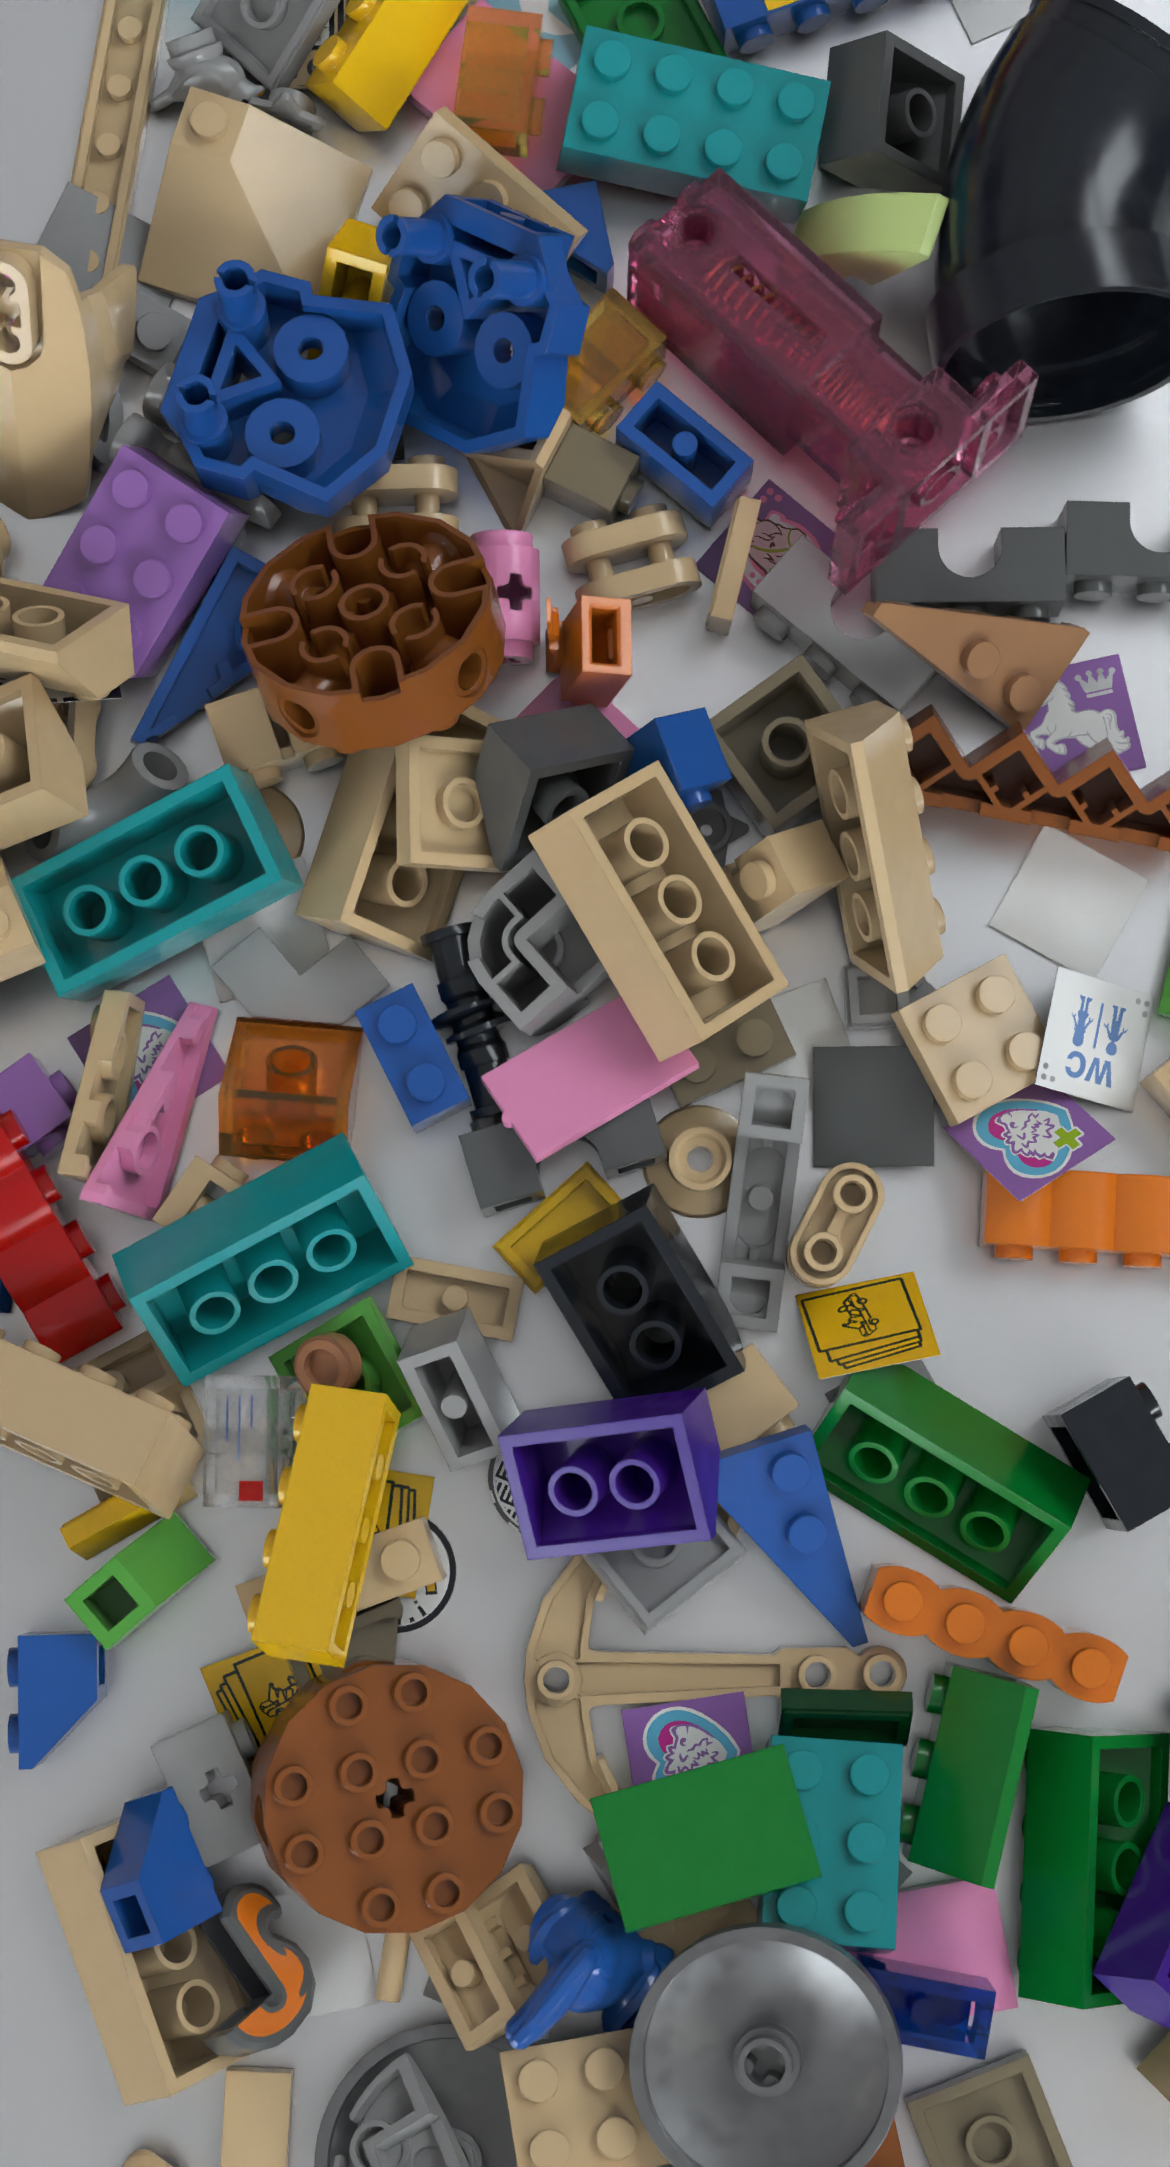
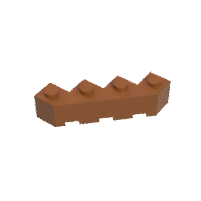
[907,704,1170,852]

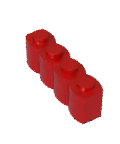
[0,1109,127,1363]

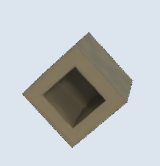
[543,423,644,525]

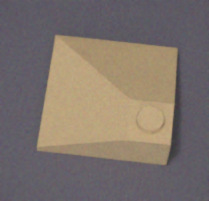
[138,86,373,303]

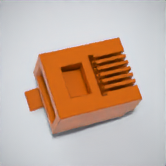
[545,595,632,707]

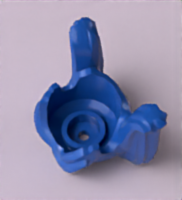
[504,1890,675,2050]

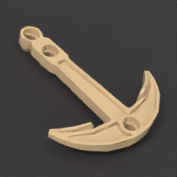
[523,1555,907,1815]

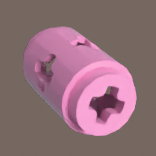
[470,530,540,666]

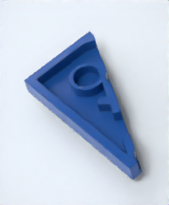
[130,545,266,745]
[717,1424,868,1647]

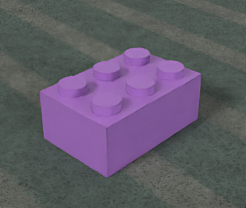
[43,444,250,678]

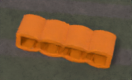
[979,1168,1170,1269]
[858,1563,1128,1703]

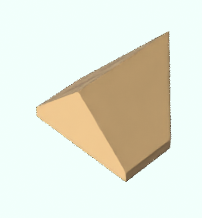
[458,407,572,531]

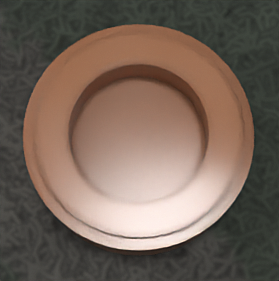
[294,1332,362,1394]

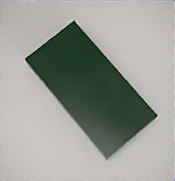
[777,1688,913,1747]

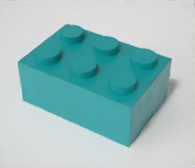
[757,1735,903,1954]

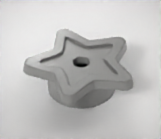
[248,87,326,136]
[690,789,750,868]

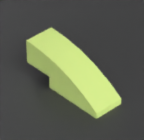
[782,192,949,289]

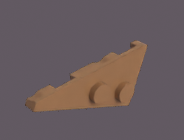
[861,600,1090,730]

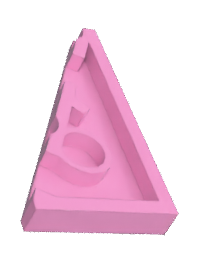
[79,1002,219,1223]

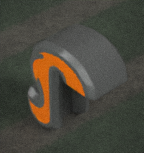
[199,1883,316,2057]

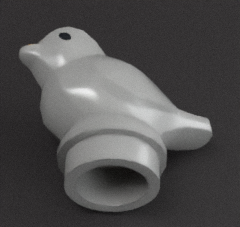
[150,26,266,112]

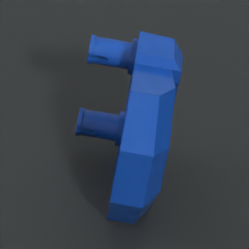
[376,194,590,454]
[160,260,415,518]

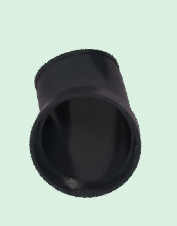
[925,0,1170,422]

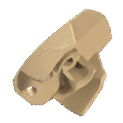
[0,239,137,520]

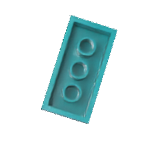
[556,25,831,225]
[11,763,305,1002]
[112,1132,414,1387]

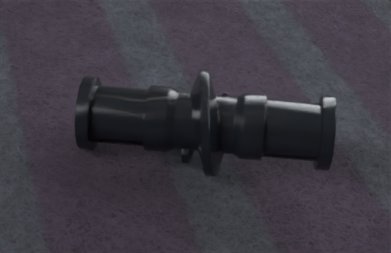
[420,922,511,1121]

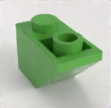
[64,1511,216,1651]

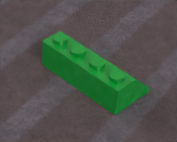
[812,1363,1091,1604]
[1017,1727,1170,2010]

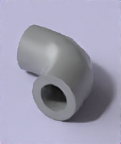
[24,742,189,862]

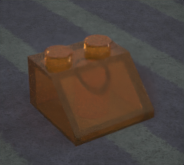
[218,1017,363,1161]

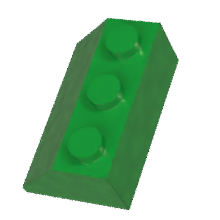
[900,1661,1039,1890]

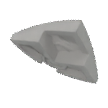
[333,2053,470,2167]

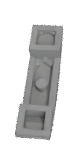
[717,1070,810,1333]

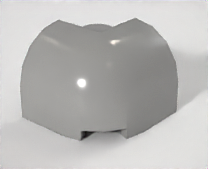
[467,849,609,1036]

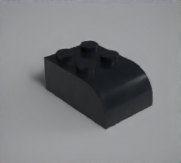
[533,1183,746,1399]

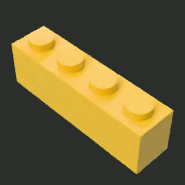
[305,0,469,132]
[247,1383,401,1668]

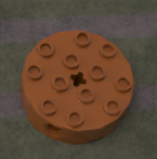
[239,512,506,754]
[250,1659,523,1933]

